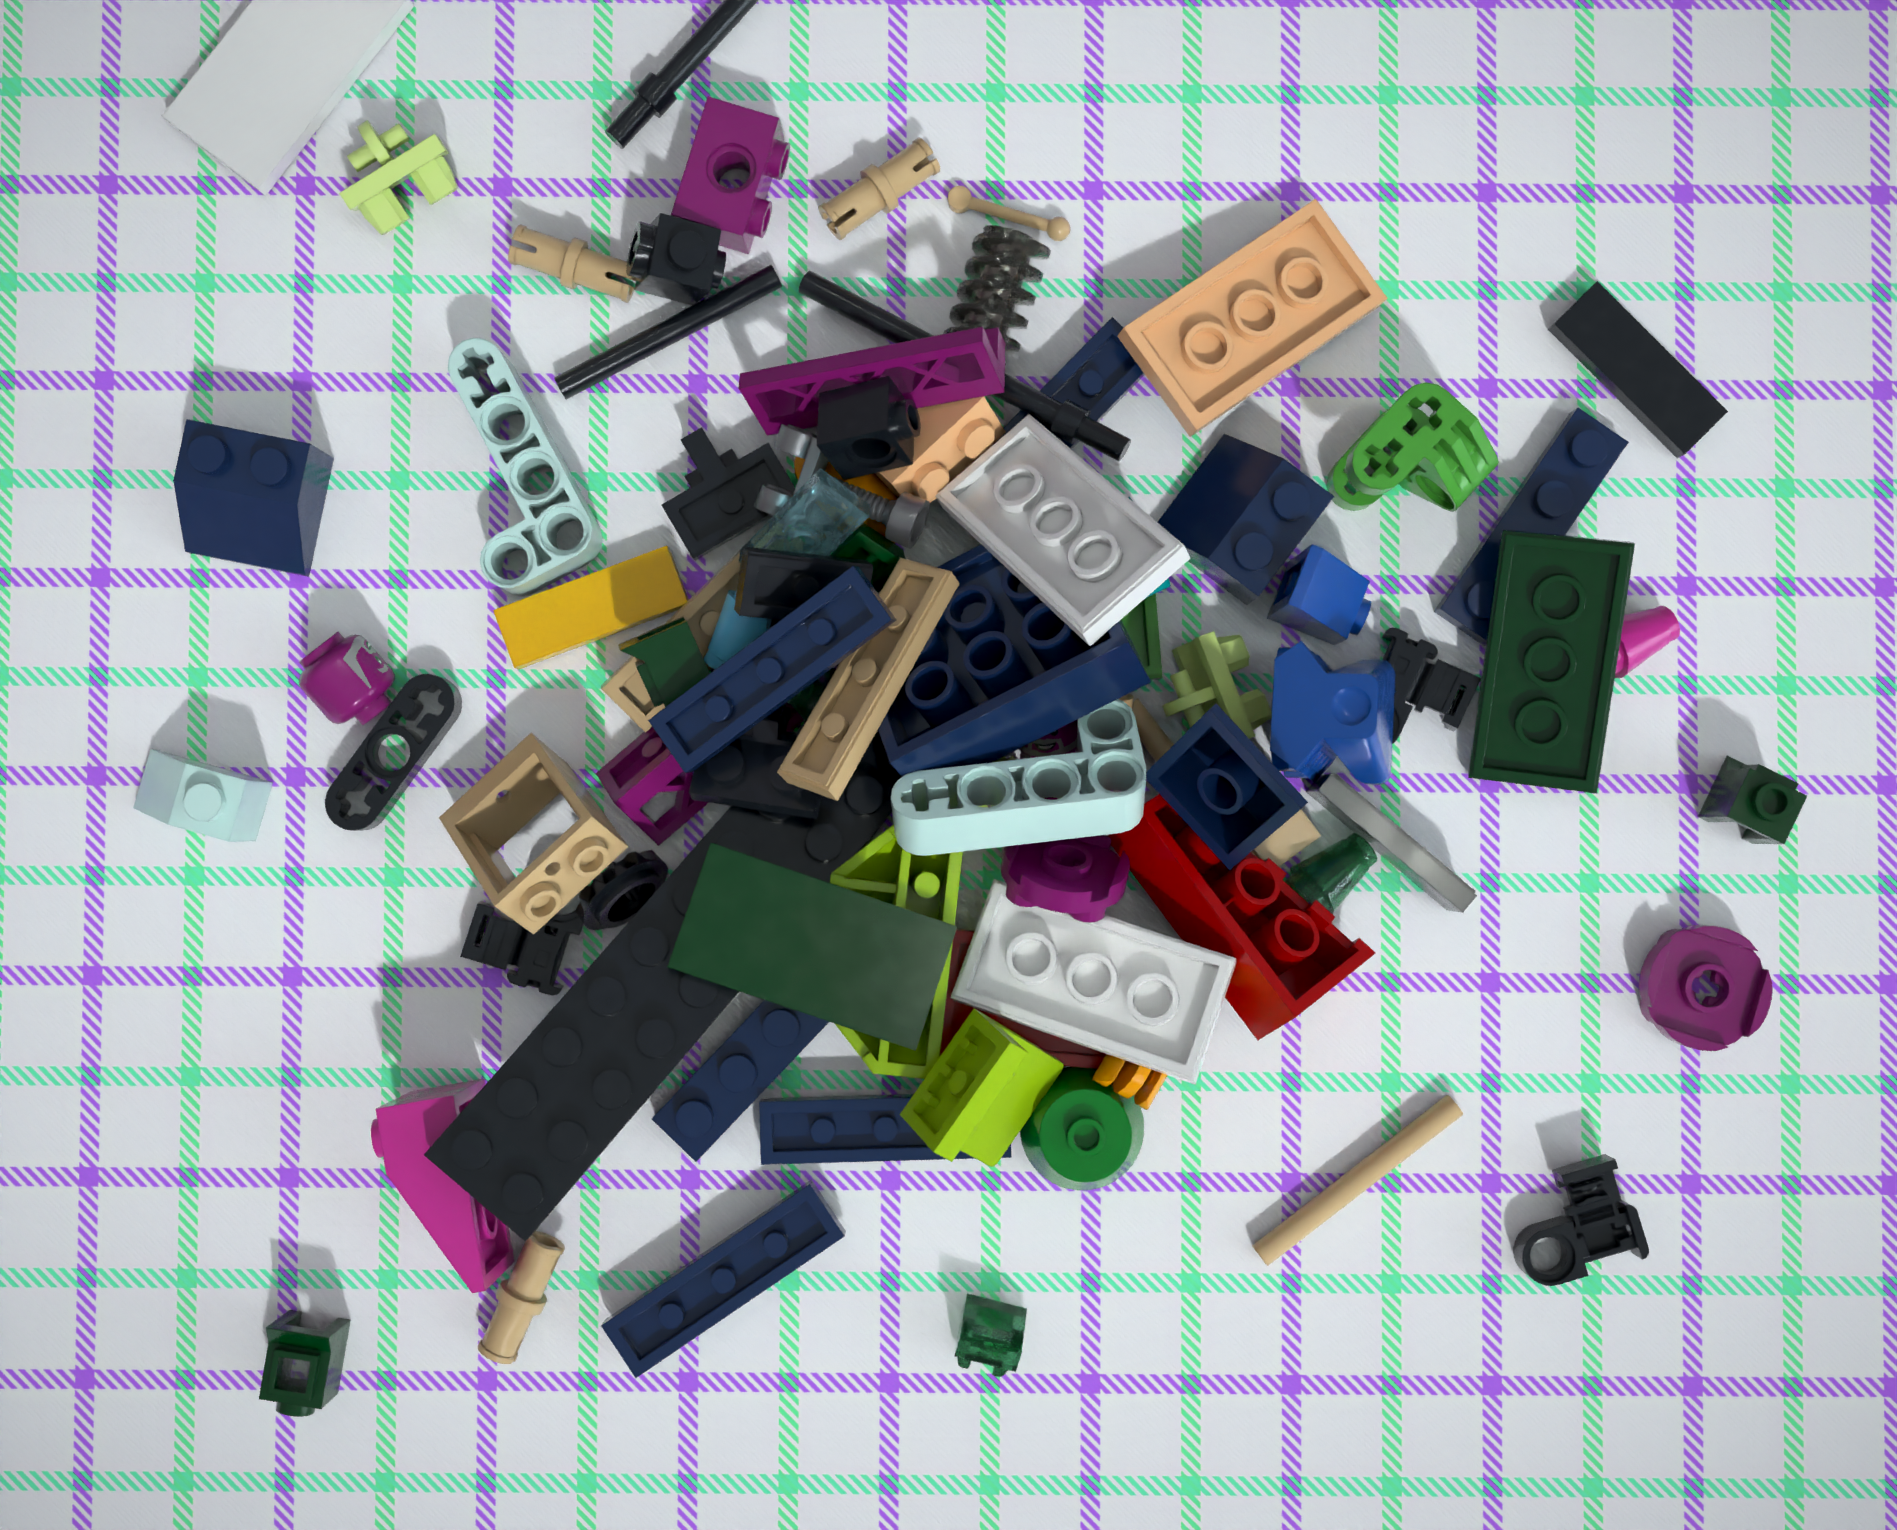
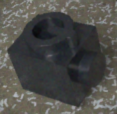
[626,213,726,305]

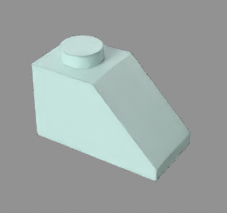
[133,749,273,842]

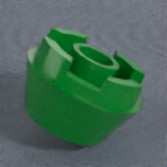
[1020,1067,1144,1191]

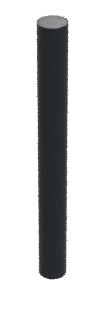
[554,265,782,400]

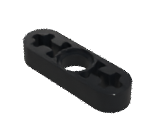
[325,674,462,831]

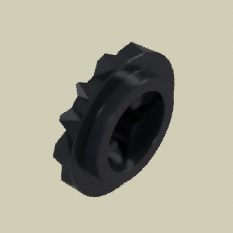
[575,850,668,930]

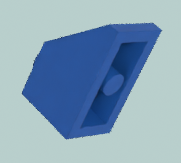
[1267,544,1371,645]

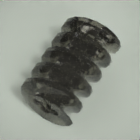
[943,225,1051,365]

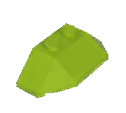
[830,824,963,1079]

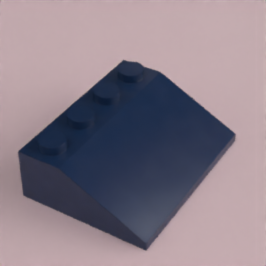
[878,544,1151,777]

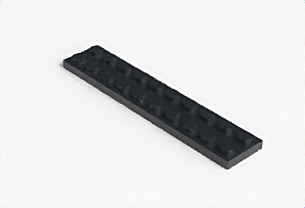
[424,720,902,1242]

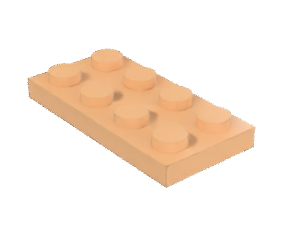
[1117,199,1388,437]

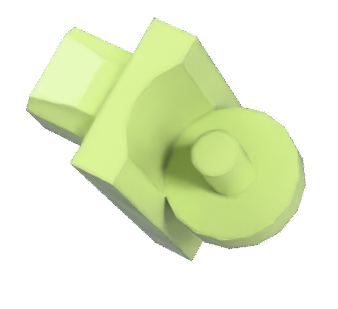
[339,120,458,235]
[1162,631,1272,739]

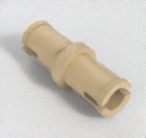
[818,137,940,240]
[508,224,637,303]
[478,1231,565,1364]

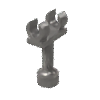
[754,424,930,549]

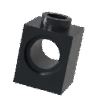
[816,376,921,480]

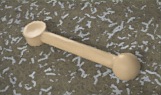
[947,186,1071,241]

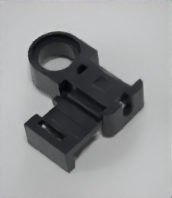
[1382,628,1481,744]
[460,883,590,996]
[1513,1154,1649,1286]

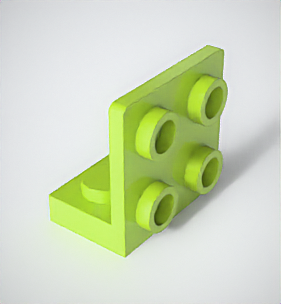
[899,1008,1064,1167]

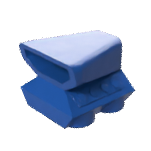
[1270,641,1395,785]

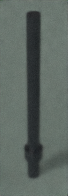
[605,0,759,149]
[799,271,1131,462]

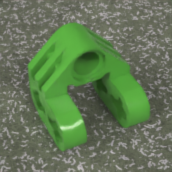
[1326,382,1499,512]

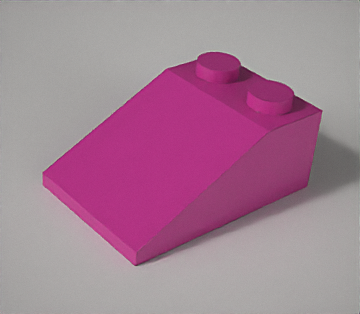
[371,1078,515,1293]

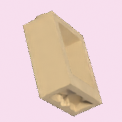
[439,733,628,935]

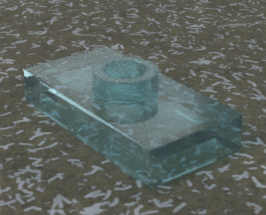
[739,468,870,563]

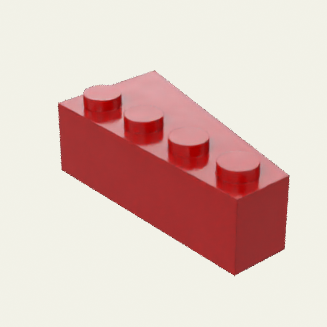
[1108,794,1376,1041]

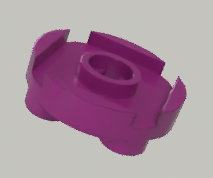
[1001,835,1130,923]
[1639,925,1773,1051]

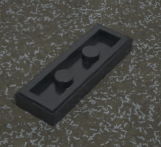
[1548,281,1728,458]

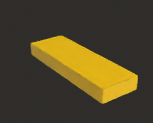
[493,545,689,669]

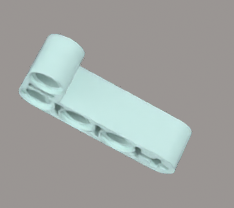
[448,338,603,596]
[891,699,1146,856]

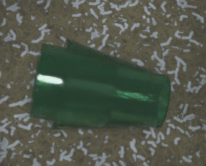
[1284,833,1377,914]

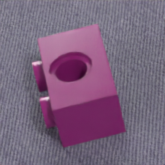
[671,96,790,254]

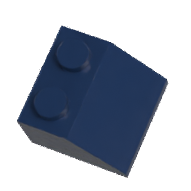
[173,419,334,577]
[1157,434,1334,605]
[1146,704,1308,870]

